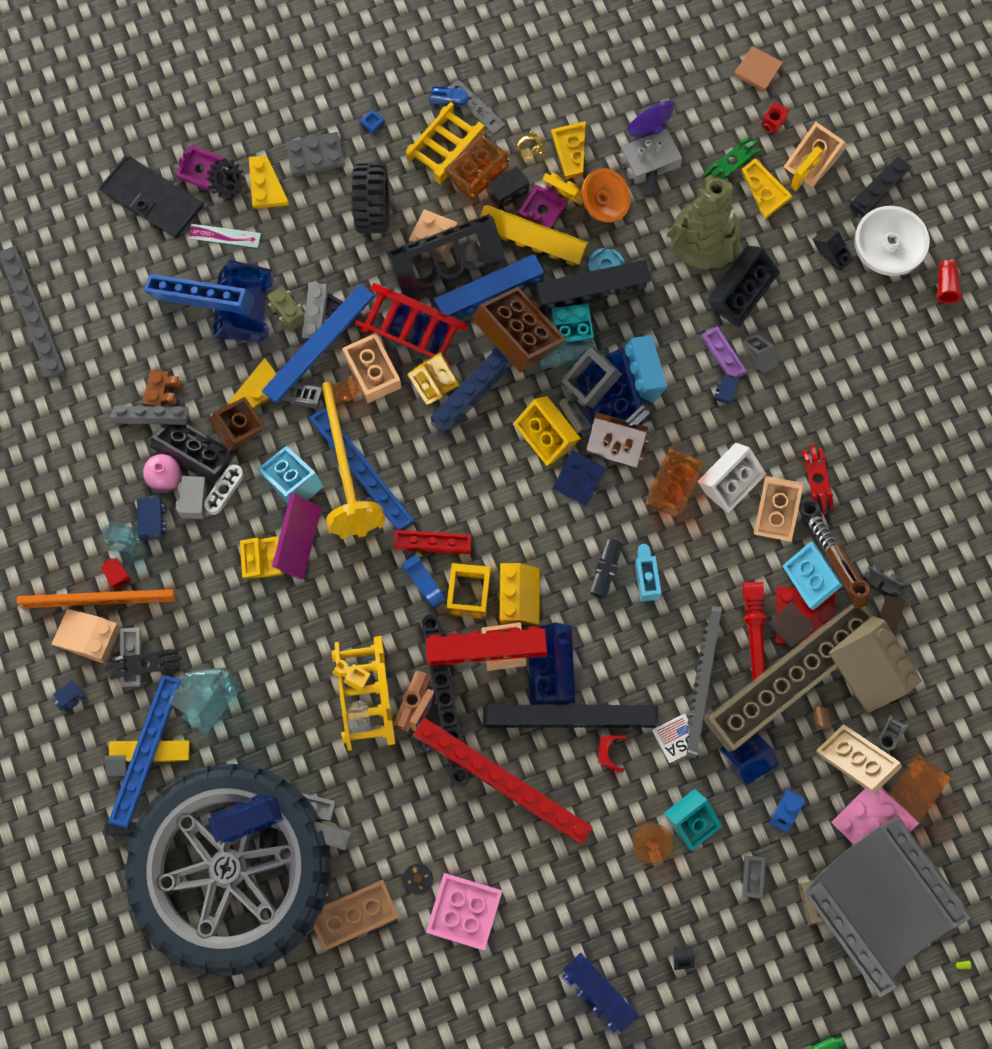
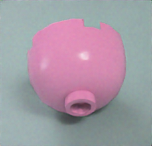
[143,454,182,493]

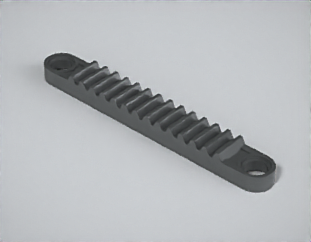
[686,605,722,758]

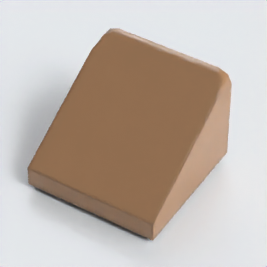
[813,706,831,730]

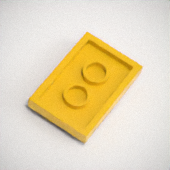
[542,173,583,205]

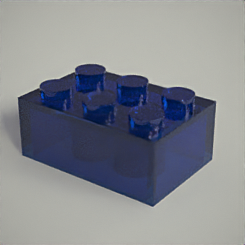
[208,794,284,843]

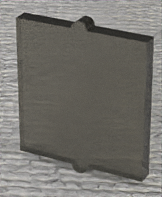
[768,602,815,649]

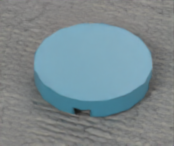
[588,248,624,271]

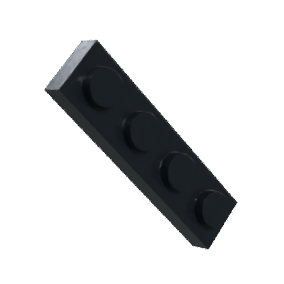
[850,156,912,217]

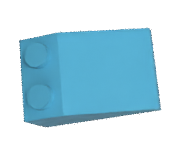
[257,446,324,504]

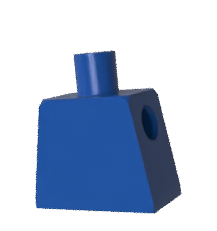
[768,790,805,833]

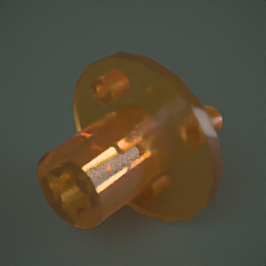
[633,823,673,864]

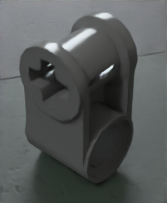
[875,714,908,754]

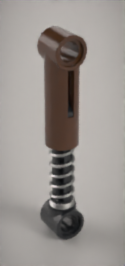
[801,500,870,607]

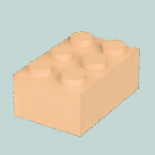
[342,333,401,403]

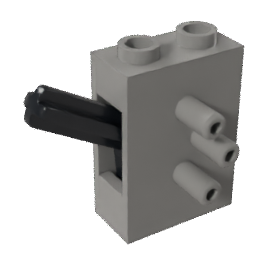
[619,129,682,198]

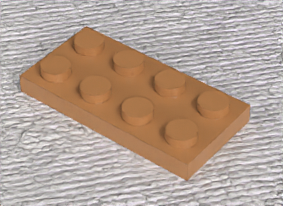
[314,880,399,952]

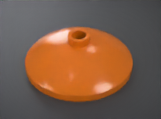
[582,168,631,223]

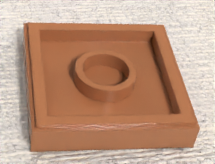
[734,46,783,92]

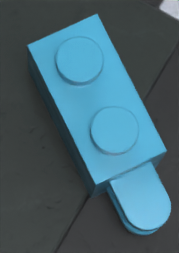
[635,544,661,602]

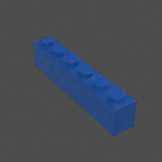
[435,254,544,324]
[144,274,255,315]

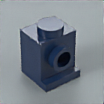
[713,374,738,405]
[53,680,87,711]

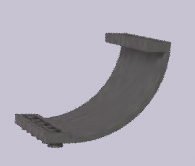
[805,815,971,998]

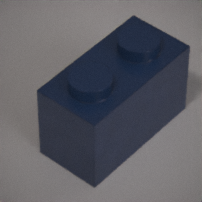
[137,497,167,541]

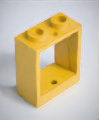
[447,563,491,619]

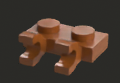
[142,369,182,407]

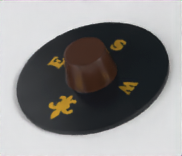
[403,864,433,894]

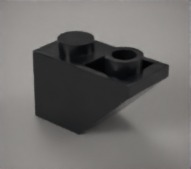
[812,228,853,271]

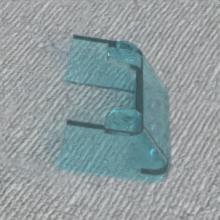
[168,667,241,735]

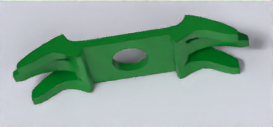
[702,138,761,180]

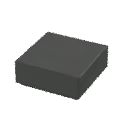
[105,755,128,776]

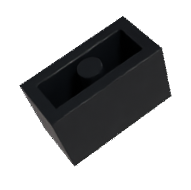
[487,166,529,209]

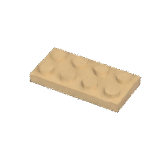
[816,724,902,794]

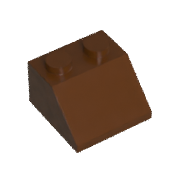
[209,397,265,452]

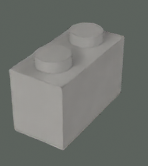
[176,476,208,519]

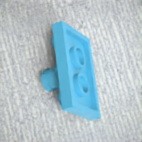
[783,541,843,610]

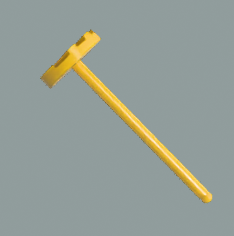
[322,382,385,539]

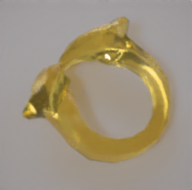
[517,131,543,158]

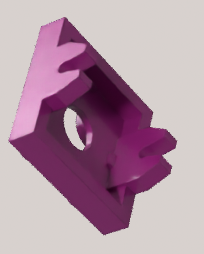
[175,145,224,191]
[518,185,568,229]

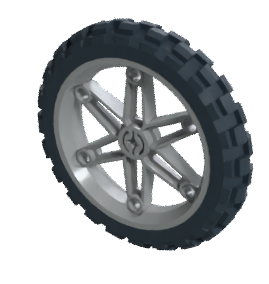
[125,763,331,976]

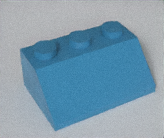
[625,335,667,402]

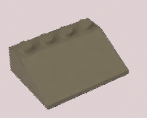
[829,616,922,713]

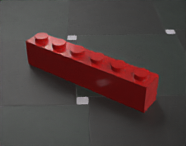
[425,626,547,666]

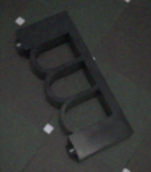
[386,214,506,297]

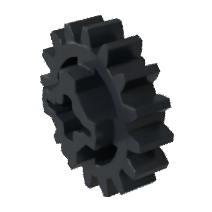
[206,158,246,199]

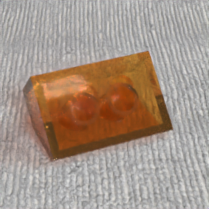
[444,134,510,200]

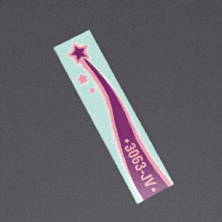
[188,224,261,248]

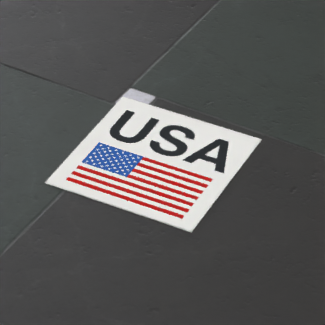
[652,714,703,763]

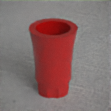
[936,260,963,304]

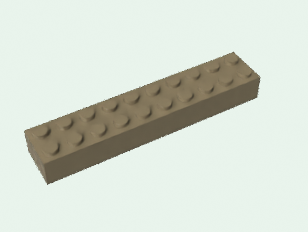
[704,603,873,752]

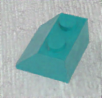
[664,789,722,851]

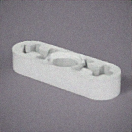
[204,465,244,515]

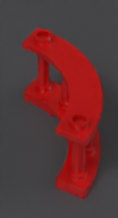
[355,283,468,366]

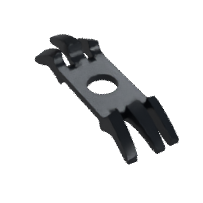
[105,649,182,680]

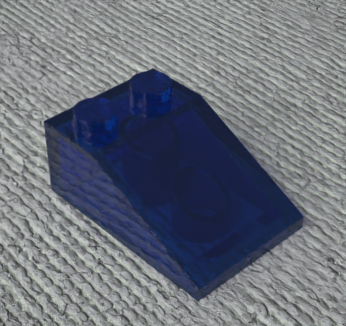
[387,294,448,355]

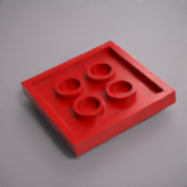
[775,587,835,646]

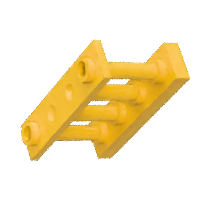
[406,102,485,185]

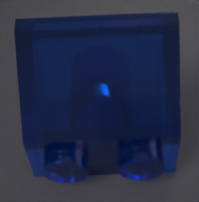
[553,450,606,506]
[720,733,779,786]

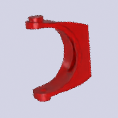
[597,734,627,773]

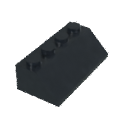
[706,246,780,327]

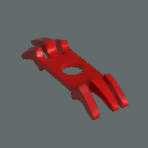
[801,444,834,514]

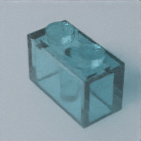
[103,521,139,556]

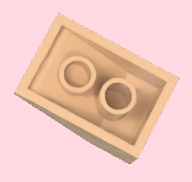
[784,122,848,187]
[754,476,803,542]
[52,609,121,665]

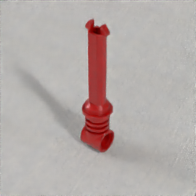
[742,582,767,681]

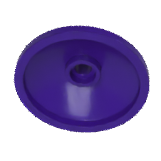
[626,100,675,137]

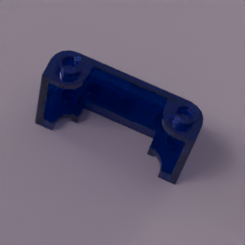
[212,260,273,341]

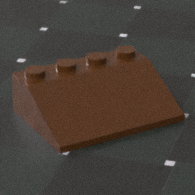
[472,287,566,373]

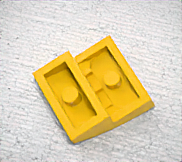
[408,353,460,405]
[240,536,284,579]

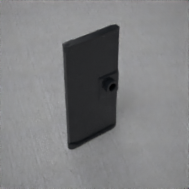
[99,154,204,239]

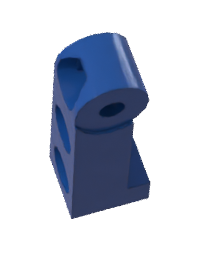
[402,554,446,609]

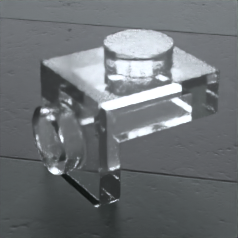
[348,701,371,734]

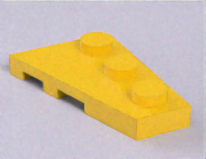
[551,121,586,179]
[249,155,289,209]
[741,159,792,220]
[228,358,276,409]

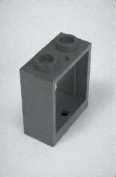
[561,347,622,408]

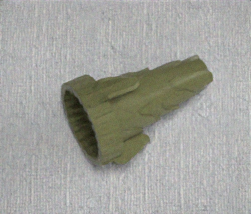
[667,175,743,269]

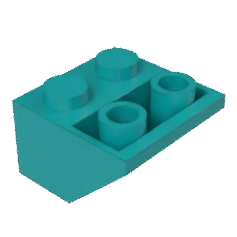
[551,304,594,343]

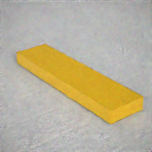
[109,741,190,762]

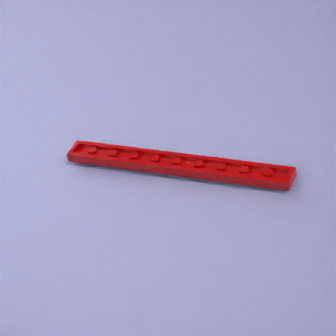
[413,717,593,845]

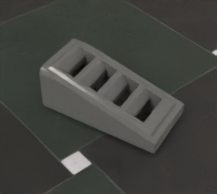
[282,383,323,409]

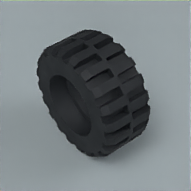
[352,163,390,234]

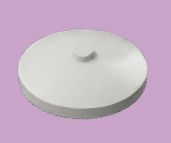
[854,206,929,276]

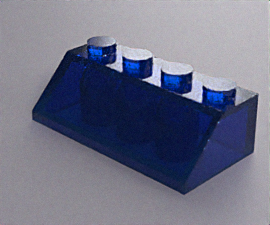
[529,622,575,705]

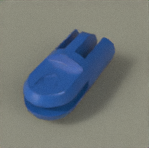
[429,86,469,107]

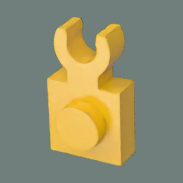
[332,659,370,692]

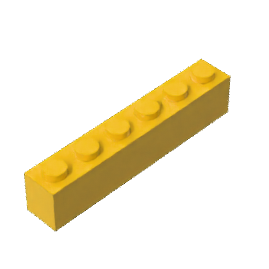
[480,205,589,266]

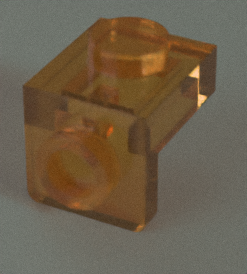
[331,376,360,404]

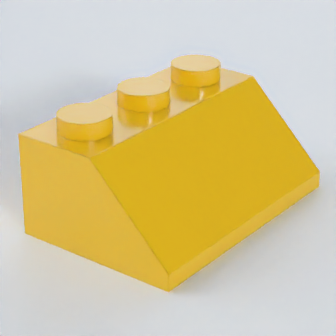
[513,396,581,466]
[500,563,540,625]

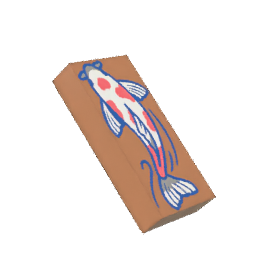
[410,689,436,731]

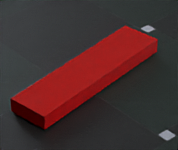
[393,530,471,554]

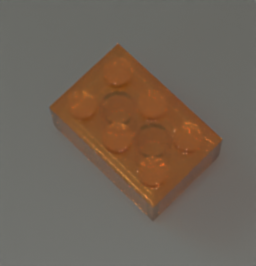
[645,448,705,519]
[888,754,951,823]

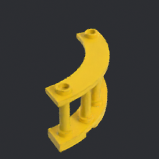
[332,636,395,751]

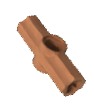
[393,671,432,732]

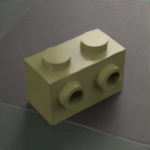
[267,286,305,332]

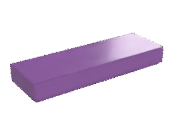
[701,326,747,379]

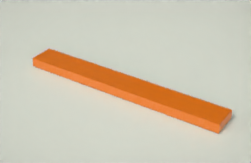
[17,589,176,608]

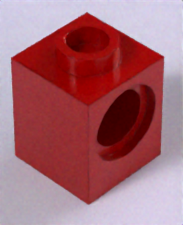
[761,101,790,135]
[100,557,131,591]

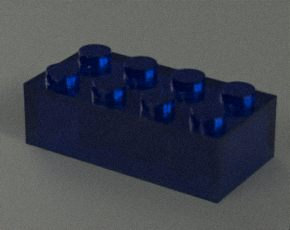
[562,952,639,1035]

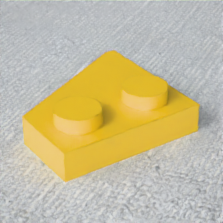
[790,146,823,192]

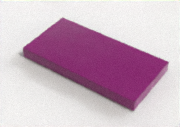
[272,494,321,580]

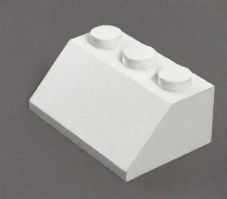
[698,443,766,513]

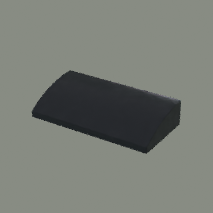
[150,424,236,484]

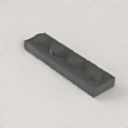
[110,405,189,425]

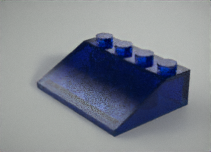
[577,348,652,427]

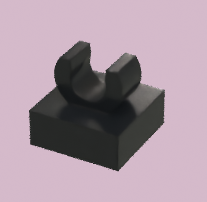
[673,945,695,970]

